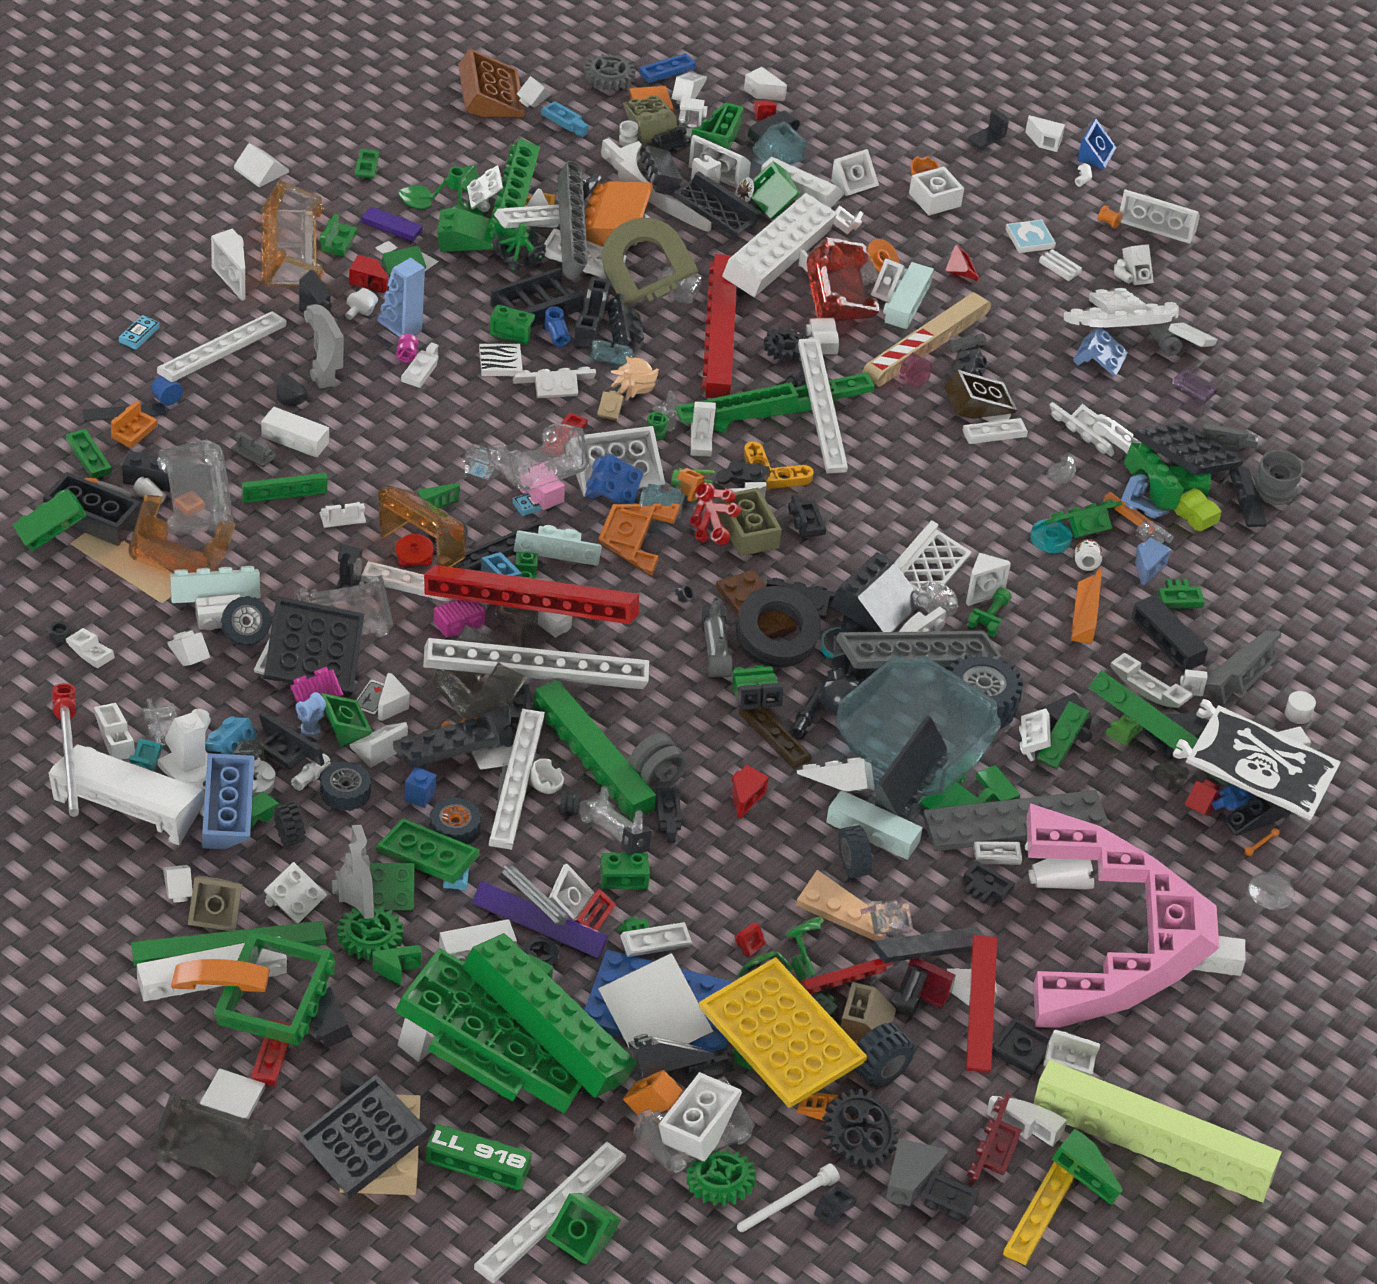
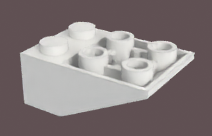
[797,758,875,793]

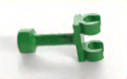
[967,588,1012,637]

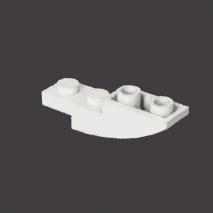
[888,607,946,671]

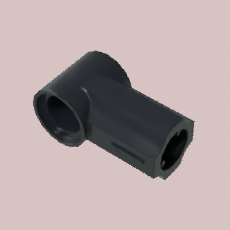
[890,965,929,1017]

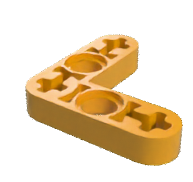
[744,441,814,489]

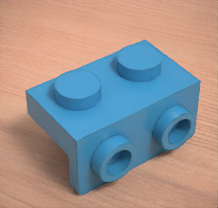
[205,717,257,755]

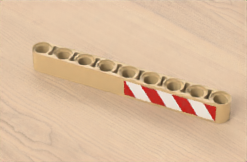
[862,292,991,387]

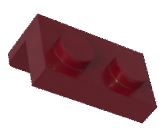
[907,958,956,1008]

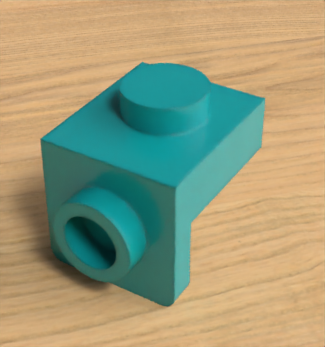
[129,738,163,772]

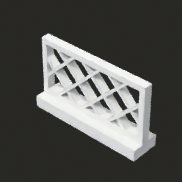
[894,520,972,603]

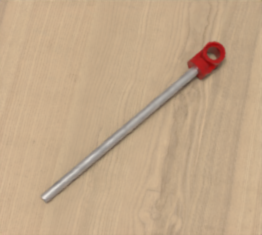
[52,683,79,817]

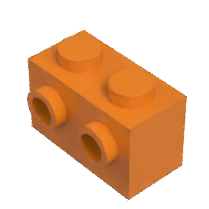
[623,1070,683,1120]

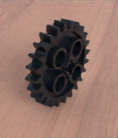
[821,1089,900,1170]

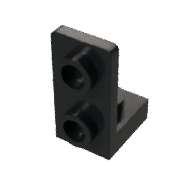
[968,109,1009,149]

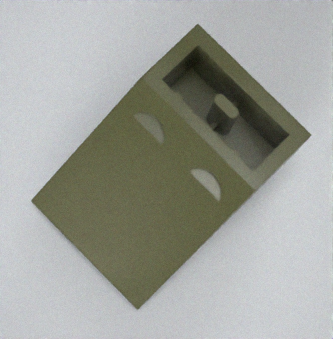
[623,96,677,144]

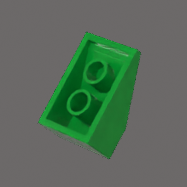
[437,208,499,252]

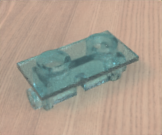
[590,339,634,366]

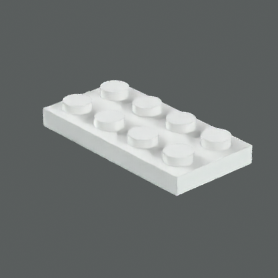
[544,228,627,280]

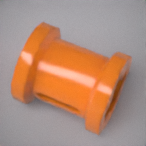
[1097,205,1123,229]

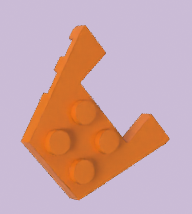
[598,503,680,576]

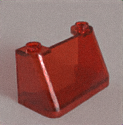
[806,237,880,321]

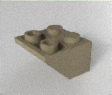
[841,982,896,1041]

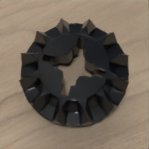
[521,937,559,966]

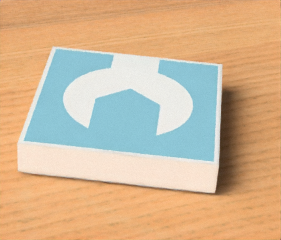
[1006,220,1056,253]

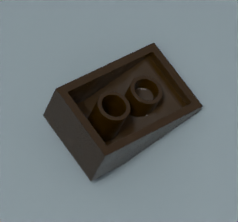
[944,370,1017,419]

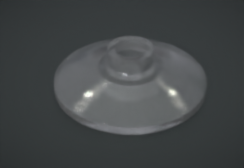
[1248,873,1295,909]

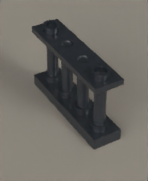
[490,267,584,327]

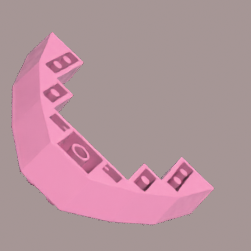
[1026,803,1219,1028]

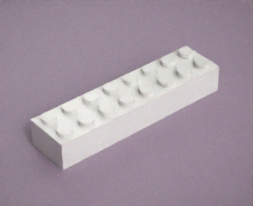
[722,193,837,297]

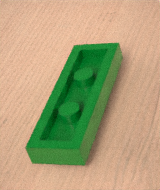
[66,429,112,478]
[1037,701,1090,770]

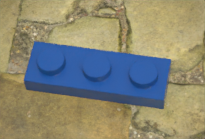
[639,53,696,83]

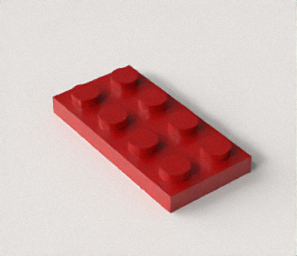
[799,958,893,994]

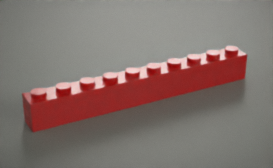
[702,254,737,398]
[424,565,639,624]

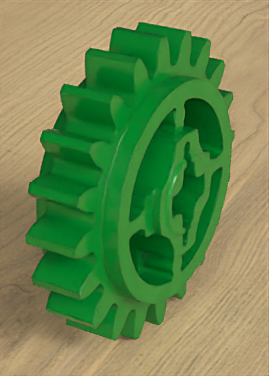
[337,906,404,961]
[686,1149,756,1206]

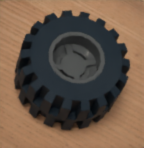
[854,1022,916,1088]

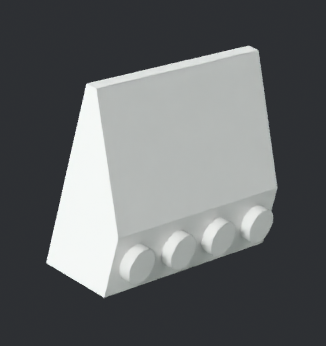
[568,426,665,497]

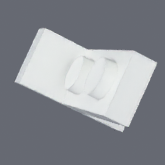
[691,402,716,457]

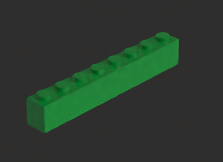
[533,680,656,820]

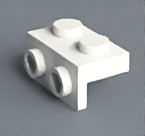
[1043,1030,1100,1076]

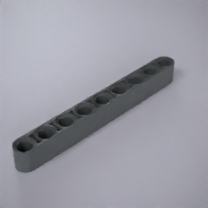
[557,161,588,279]

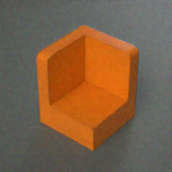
[677,468,705,502]

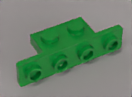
[1045,499,1122,538]

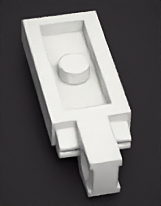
[401,343,439,388]

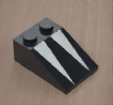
[628,1034,714,1078]

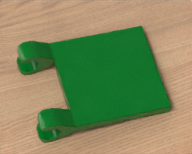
[920,767,994,810]

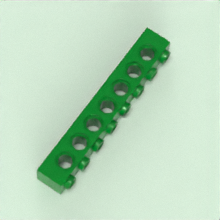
[488,138,540,246]

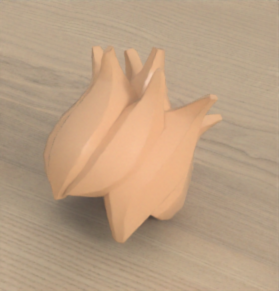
[611,356,659,401]

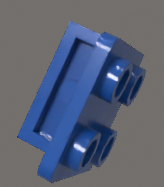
[585,454,643,504]

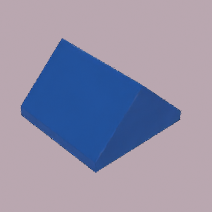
[1077,119,1117,169]

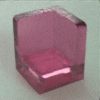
[899,352,932,387]

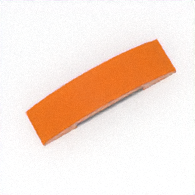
[171,959,270,992]

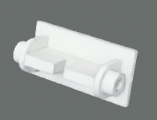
[320,502,366,528]

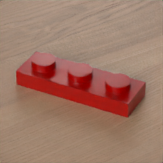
[251,1019,292,1087]

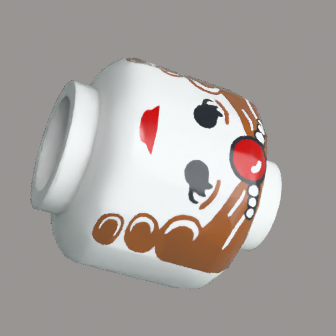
[1075,540,1102,571]

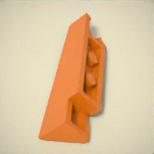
[1071,568,1102,644]

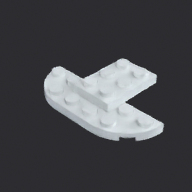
[1064,288,1179,327]

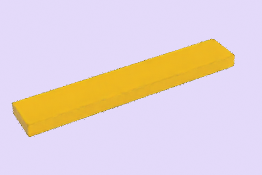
[1003,1162,1075,1266]

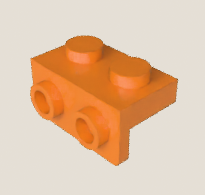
[110,401,158,448]

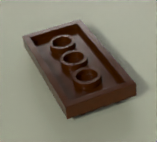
[716,569,796,639]

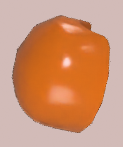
[910,156,940,175]

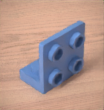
[1073,327,1128,376]
[1121,474,1170,518]

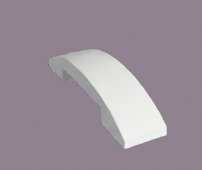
[1110,653,1193,707]

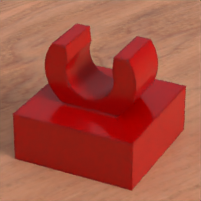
[734,923,766,956]

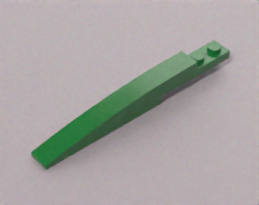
[675,373,874,423]

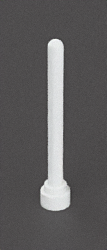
[737,1163,840,1232]

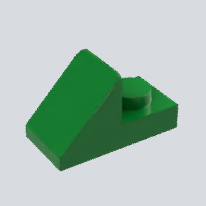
[372,945,422,985]

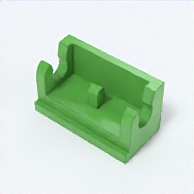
[1106,714,1143,746]

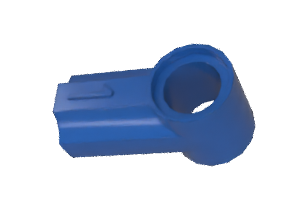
[544,307,571,347]

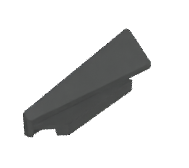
[1205,631,1281,704]

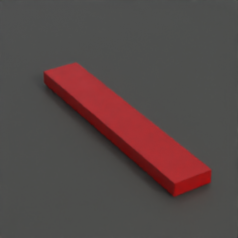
[966,935,997,1073]

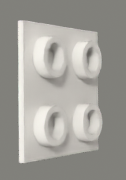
[467,165,503,212]
[264,862,327,924]

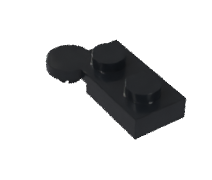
[715,460,771,484]

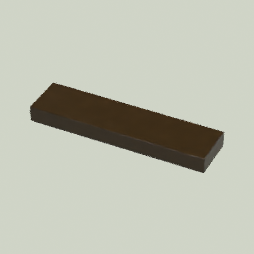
[739,703,812,769]

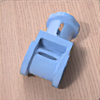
[296,692,326,737]

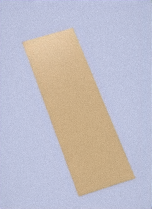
[70,533,174,603]

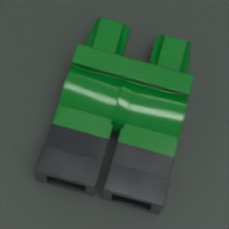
[732,665,783,710]

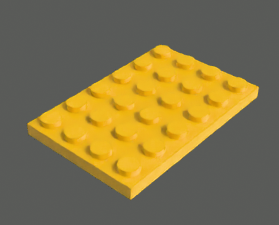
[699,957,867,1108]

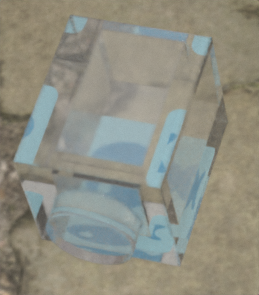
[463,444,497,480]

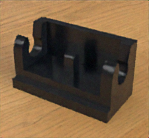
[337,544,362,596]

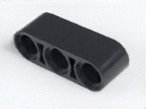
[747,110,800,147]

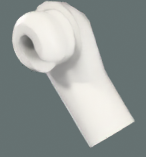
[1075,163,1092,187]
[1114,259,1134,284]

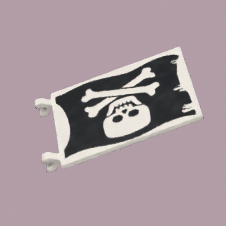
[1173,699,1341,820]

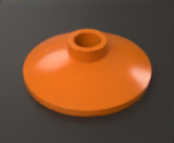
[867,239,900,273]

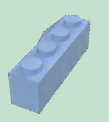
[377,258,425,337]

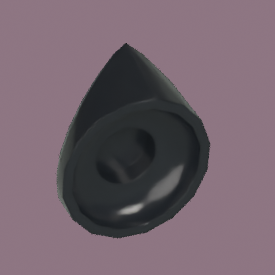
[277,373,307,406]

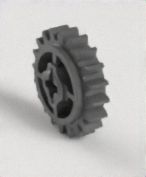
[584,53,636,91]

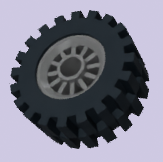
[942,653,1023,731]

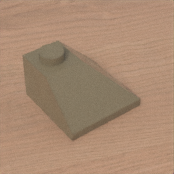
[188,876,243,931]

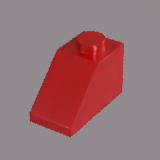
[731,764,769,819]

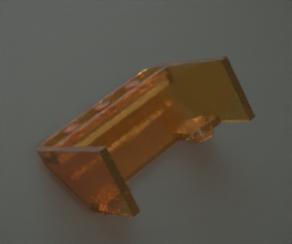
[378,485,465,567]
[129,495,236,574]

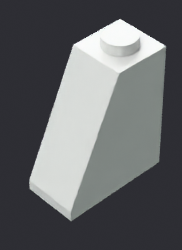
[165,712,205,772]

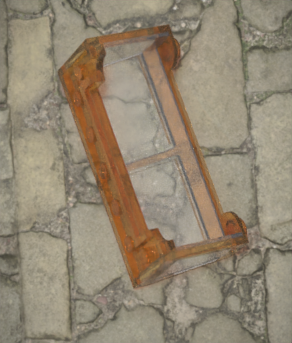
[261,180,324,286]

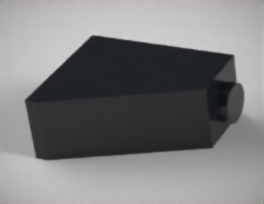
[1142,713,1209,760]

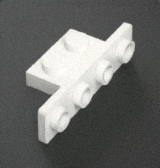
[513,367,596,398]
[1050,402,1114,457]

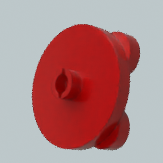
[396,534,433,568]

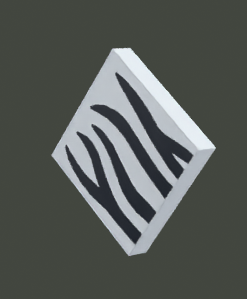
[479,344,523,376]

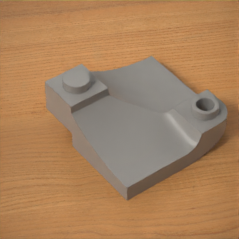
[304,304,344,389]
[331,825,374,919]

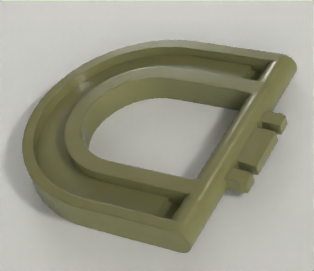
[602,218,698,307]

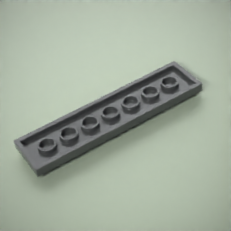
[836,631,1003,669]
[922,790,1109,851]

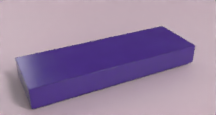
[361,207,423,242]

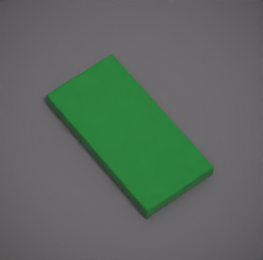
[376,818,480,884]

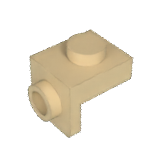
[597,391,624,421]

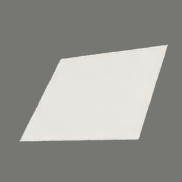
[598,953,713,1047]

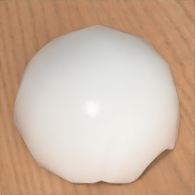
[529,759,564,794]

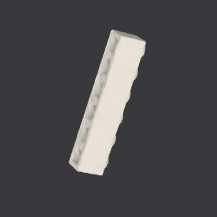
[137,936,287,1001]

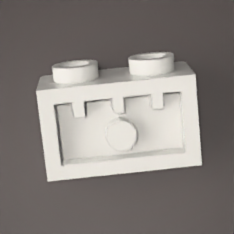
[1019,709,1051,761]

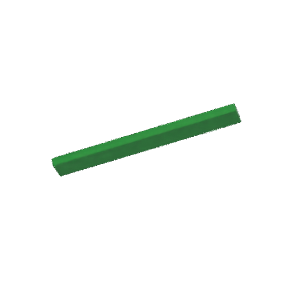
[131,921,327,966]

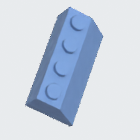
[202,753,254,849]

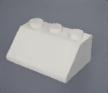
[689,135,751,188]

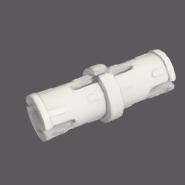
[291,754,331,791]

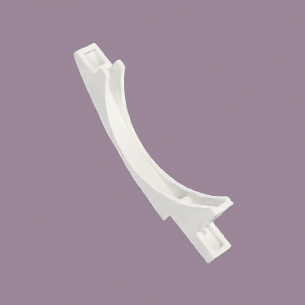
[601,138,712,232]

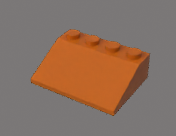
[585,181,653,246]

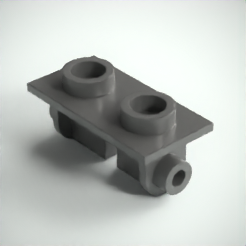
[231,432,277,467]

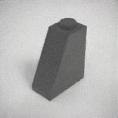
[886,1139,948,1206]

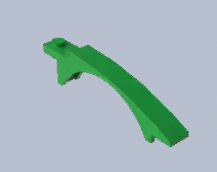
[1088,670,1232,787]

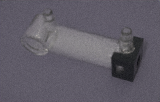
[579,786,652,855]

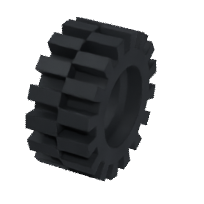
[274,801,306,847]

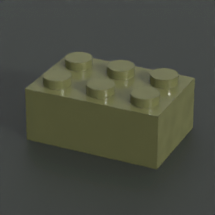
[718,488,782,556]

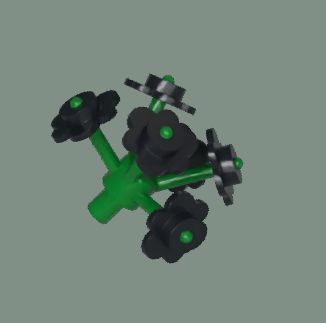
[491,223,546,270]

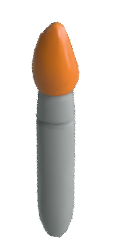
[85,478,133,498]

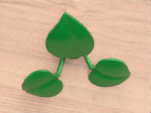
[398,165,483,216]
[738,917,824,981]

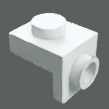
[833,205,863,235]

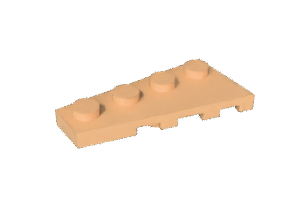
[796,870,891,941]

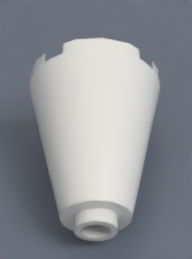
[1028,858,1094,889]

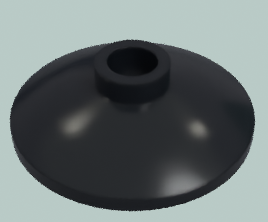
[582,173,601,200]

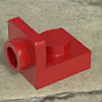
[753,100,777,121]

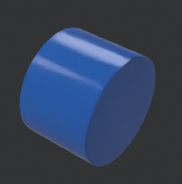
[151,376,183,406]

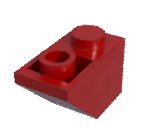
[349,255,388,294]
[1184,779,1221,816]

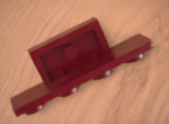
[967,1092,1022,1186]

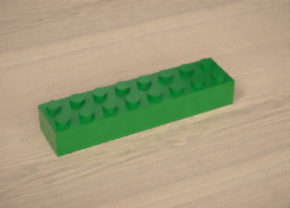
[462,933,637,1098]

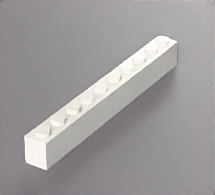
[423,638,649,689]

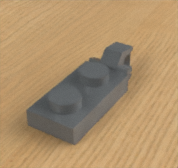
[1202,424,1258,451]

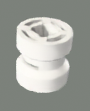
[619,121,638,146]

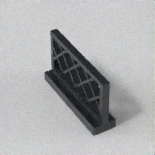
[672,171,761,238]

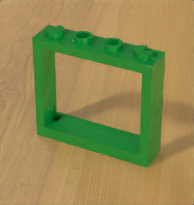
[213,931,336,1046]

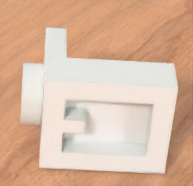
[1180,670,1207,696]

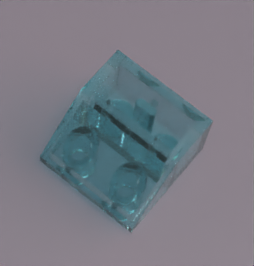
[752,121,807,165]
[640,484,687,520]

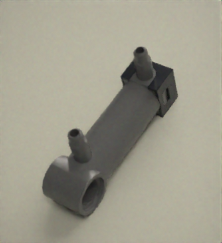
[701,597,732,677]

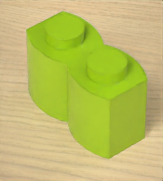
[1174,488,1221,532]

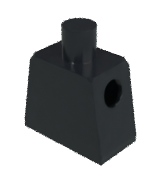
[1042,692,1092,743]

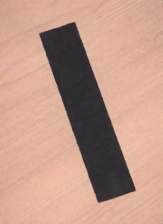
[83,403,166,421]

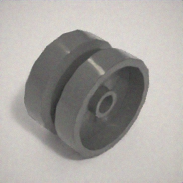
[629,733,688,792]

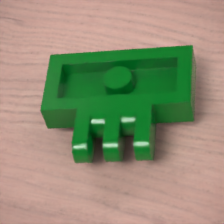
[1158,579,1205,609]

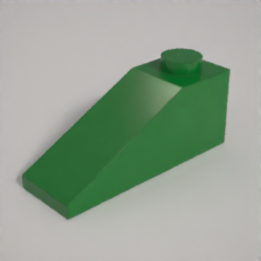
[1052,1129,1123,1205]

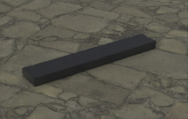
[437,521,545,571]
[872,927,984,963]

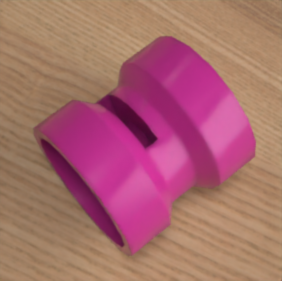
[396,334,419,362]

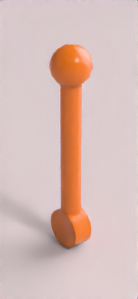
[1244,828,1280,856]

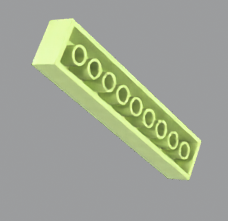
[1033,1060,1282,1203]

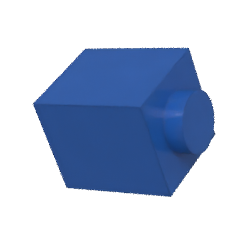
[404,767,436,808]

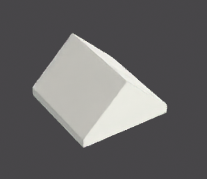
[234,143,289,187]
[831,149,879,196]
[966,553,1011,606]
[349,722,408,768]
[549,864,594,921]

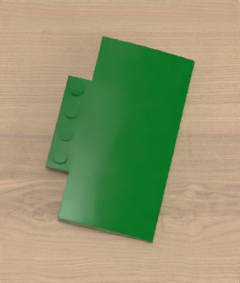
[395,948,582,1114]

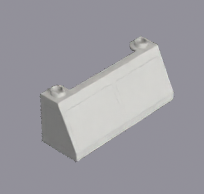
[49,744,204,845]

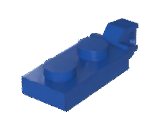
[1212,784,1257,811]

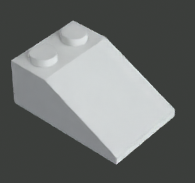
[211,229,245,301]
[659,1072,742,1161]

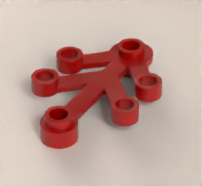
[689,482,741,545]

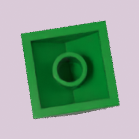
[320,693,372,747]

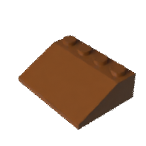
[458,48,525,117]

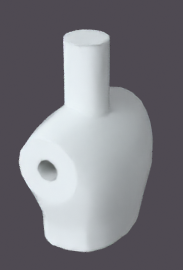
[345,288,378,320]

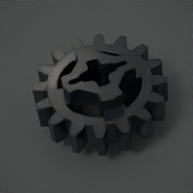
[764,327,807,362]

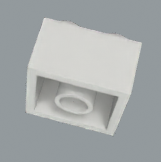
[909,167,964,215]

